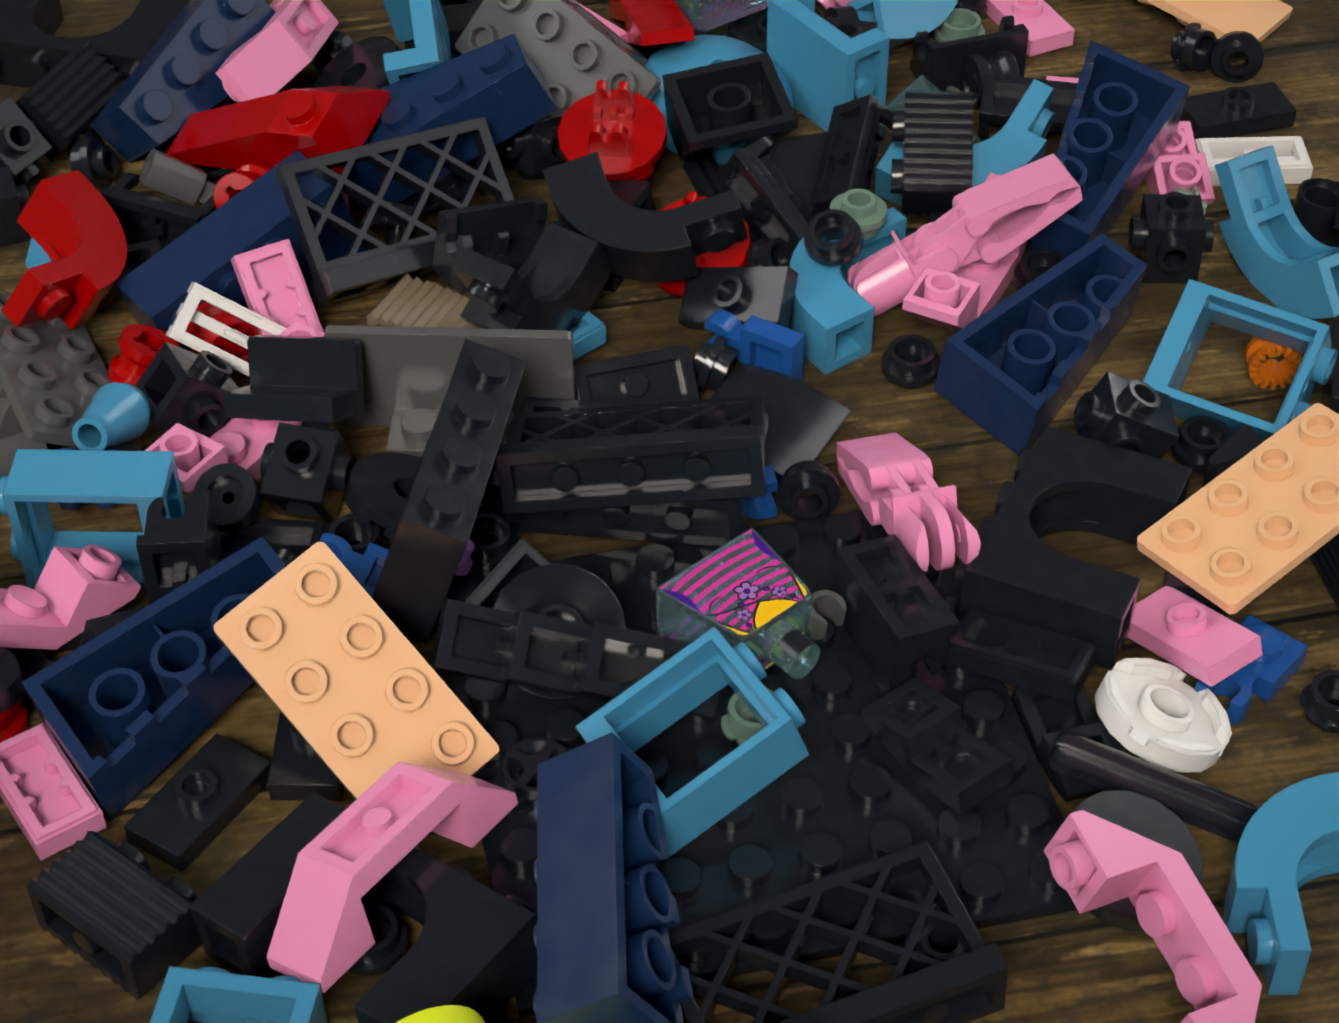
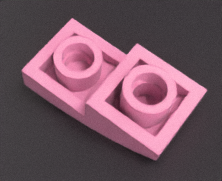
[1145,121,1215,205]

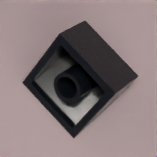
[662,52,798,160]

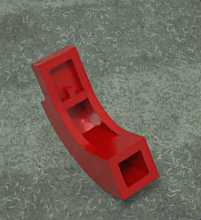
[1,170,127,330]

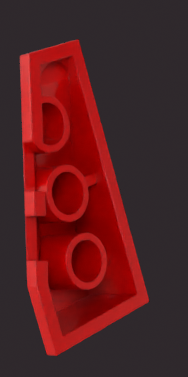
[166,86,391,174]

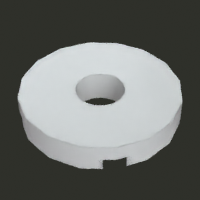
[1094,658,1232,773]

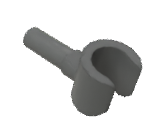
[768,575,847,640]

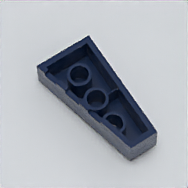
[90,0,275,163]
[347,33,558,213]
[1029,41,1190,258]
[115,150,366,349]
[934,233,1147,456]
[21,536,286,821]
[533,732,694,1023]

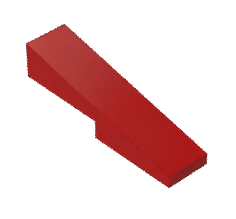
[608,0,695,46]

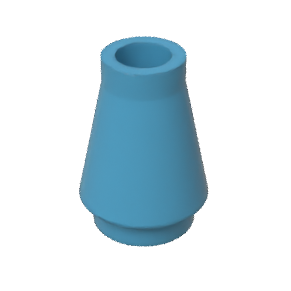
[72,382,150,450]

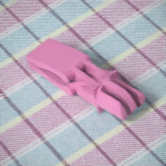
[846,153,1083,317]
[836,432,981,572]

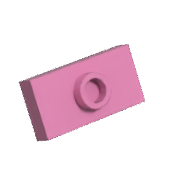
[985,0,1075,57]
[231,238,323,335]
[1127,586,1263,687]
[0,723,107,861]

